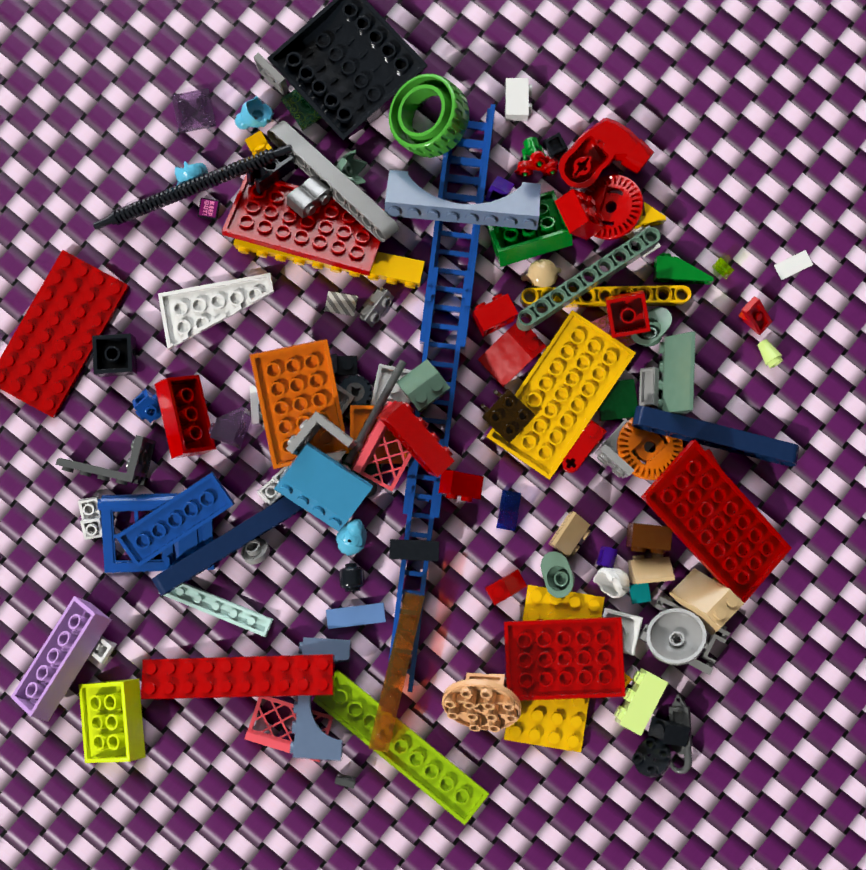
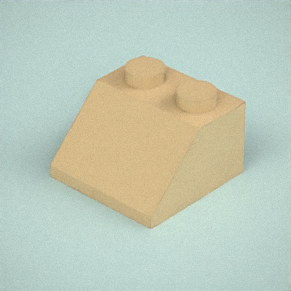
[548,511,591,557]
[628,554,675,584]

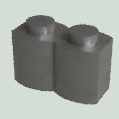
[287,176,331,218]

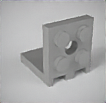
[286,411,358,455]
[595,419,654,478]

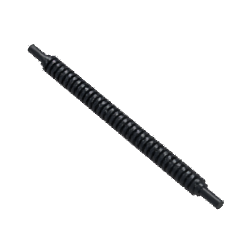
[93,144,293,230]

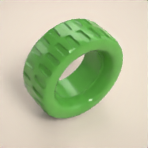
[389,74,469,158]

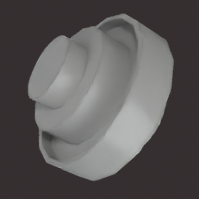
[241,538,270,565]

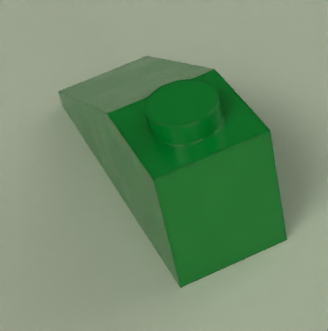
[653,253,714,285]

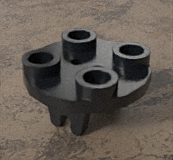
[632,737,672,778]

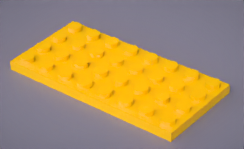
[486,310,636,480]
[504,585,605,753]

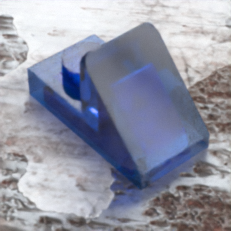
[496,490,521,531]

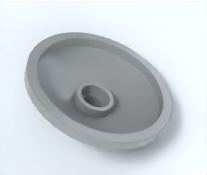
[646,608,707,665]

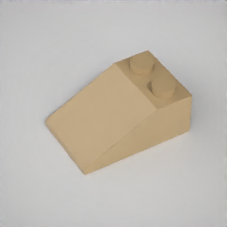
[669,568,744,635]

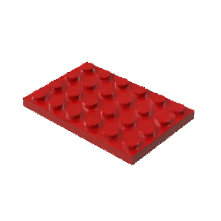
[504,617,626,701]

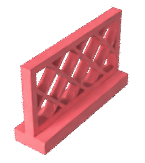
[350,401,429,491]
[244,697,334,763]

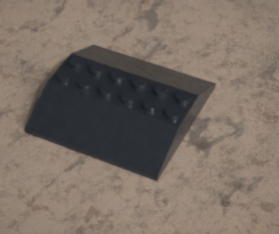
[267,0,428,141]

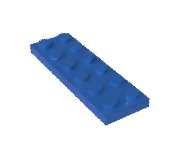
[115,472,235,568]

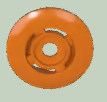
[617,418,683,480]

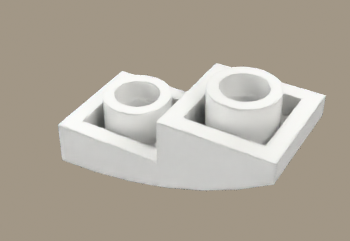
[257,466,288,506]
[78,496,102,540]

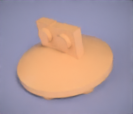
[442,673,521,732]

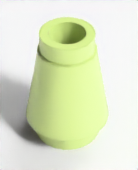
[757,339,783,369]

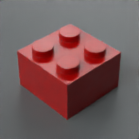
[555,189,605,240]
[605,290,651,338]
[472,293,519,337]

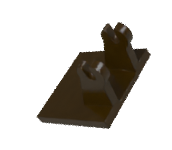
[480,389,535,443]

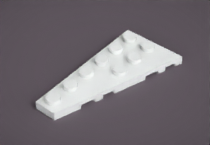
[158,273,274,350]

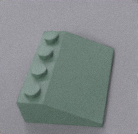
[657,332,696,416]

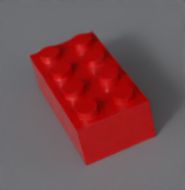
[155,375,216,459]
[377,401,455,477]

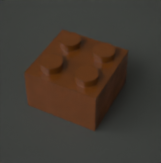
[626,523,672,554]

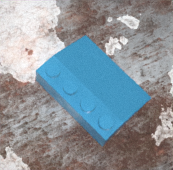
[274,442,373,532]

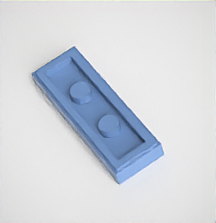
[326,602,386,629]

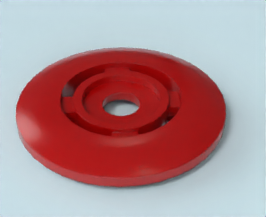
[584,175,644,240]

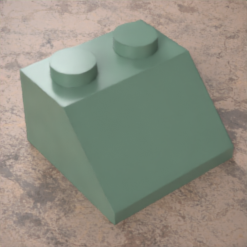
[396,360,450,413]

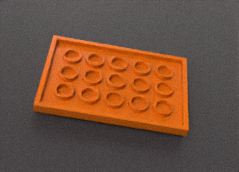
[249,339,349,469]

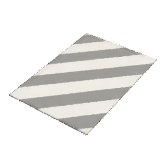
[324,291,358,316]

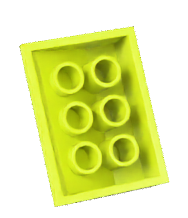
[79,679,146,763]

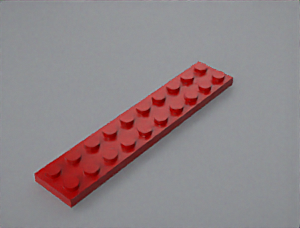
[141,654,335,700]

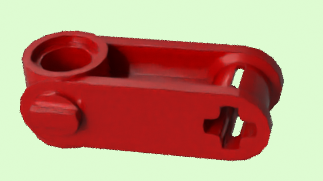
[562,420,607,473]

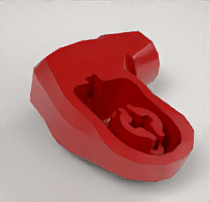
[558,118,654,188]

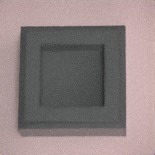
[334,773,356,789]

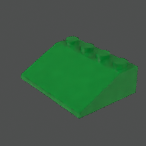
[486,190,573,267]

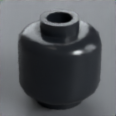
[339,563,365,592]

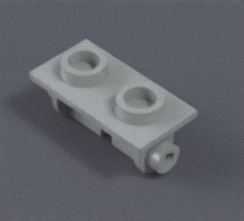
[359,287,394,327]

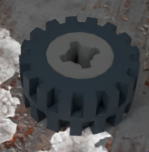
[339,375,373,409]

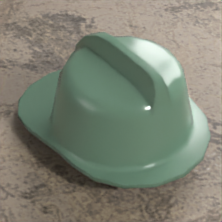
[631,307,672,347]
[541,551,575,598]

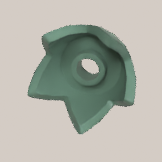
[336,150,367,184]

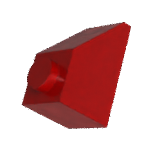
[484,569,527,605]

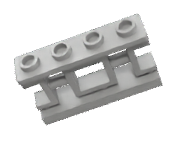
[638,595,730,675]

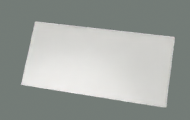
[774,250,813,280]

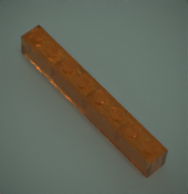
[369,591,425,753]

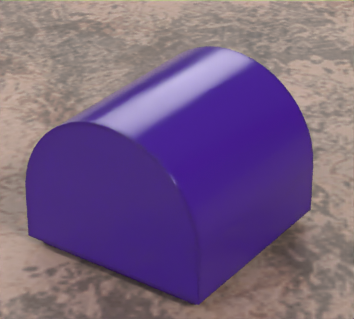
[596,546,618,568]

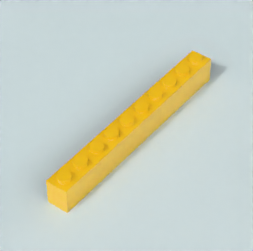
[233,239,425,289]

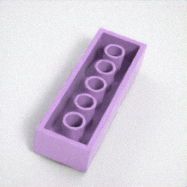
[11,596,111,722]

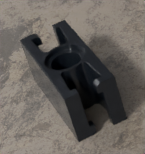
[246,146,295,194]
[389,539,439,561]

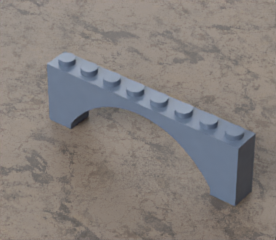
[385,170,541,230]

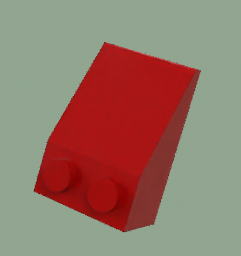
[478,319,547,387]

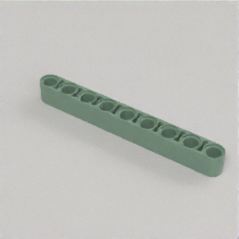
[516,227,660,331]

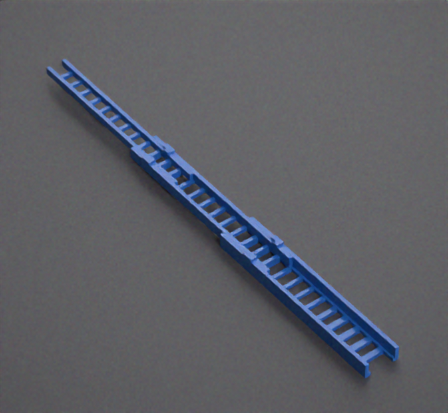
[385,104,495,692]

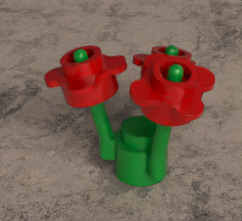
[515,137,559,177]

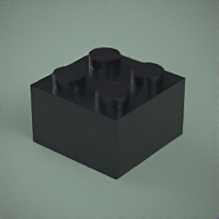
[92,333,137,377]

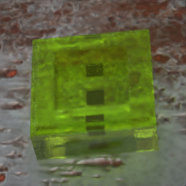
[712,258,734,278]

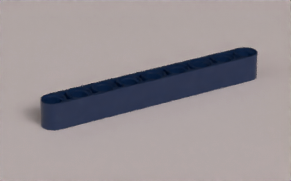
[632,406,799,466]
[151,497,303,596]

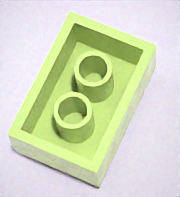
[614,668,668,736]

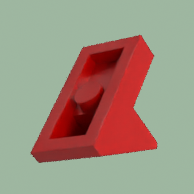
[738,296,772,335]

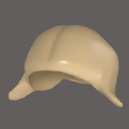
[521,259,561,288]

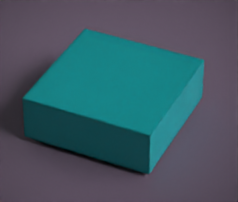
[629,583,651,604]

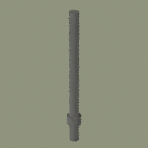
[344,360,407,465]

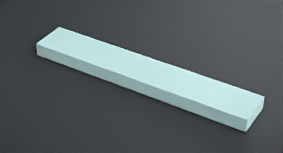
[159,583,274,637]

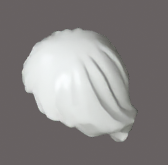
[593,567,630,598]

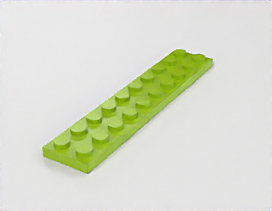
[313,669,489,825]

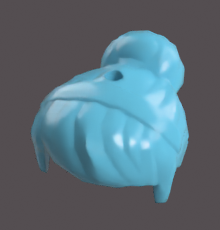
[235,96,274,130]
[175,161,208,186]
[336,519,367,556]

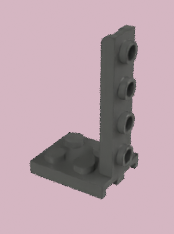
[56,435,156,486]

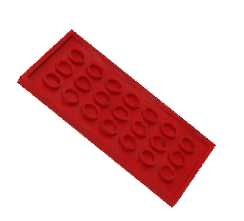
[222,174,391,276]
[0,250,130,418]
[641,440,792,603]

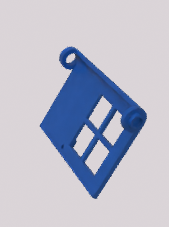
[97,493,215,573]

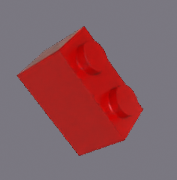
[438,470,484,502]

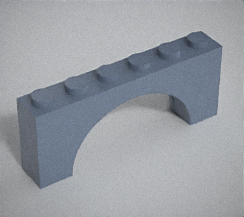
[290,637,351,761]

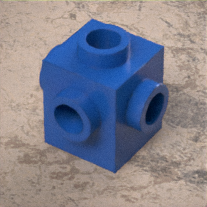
[132,388,161,423]

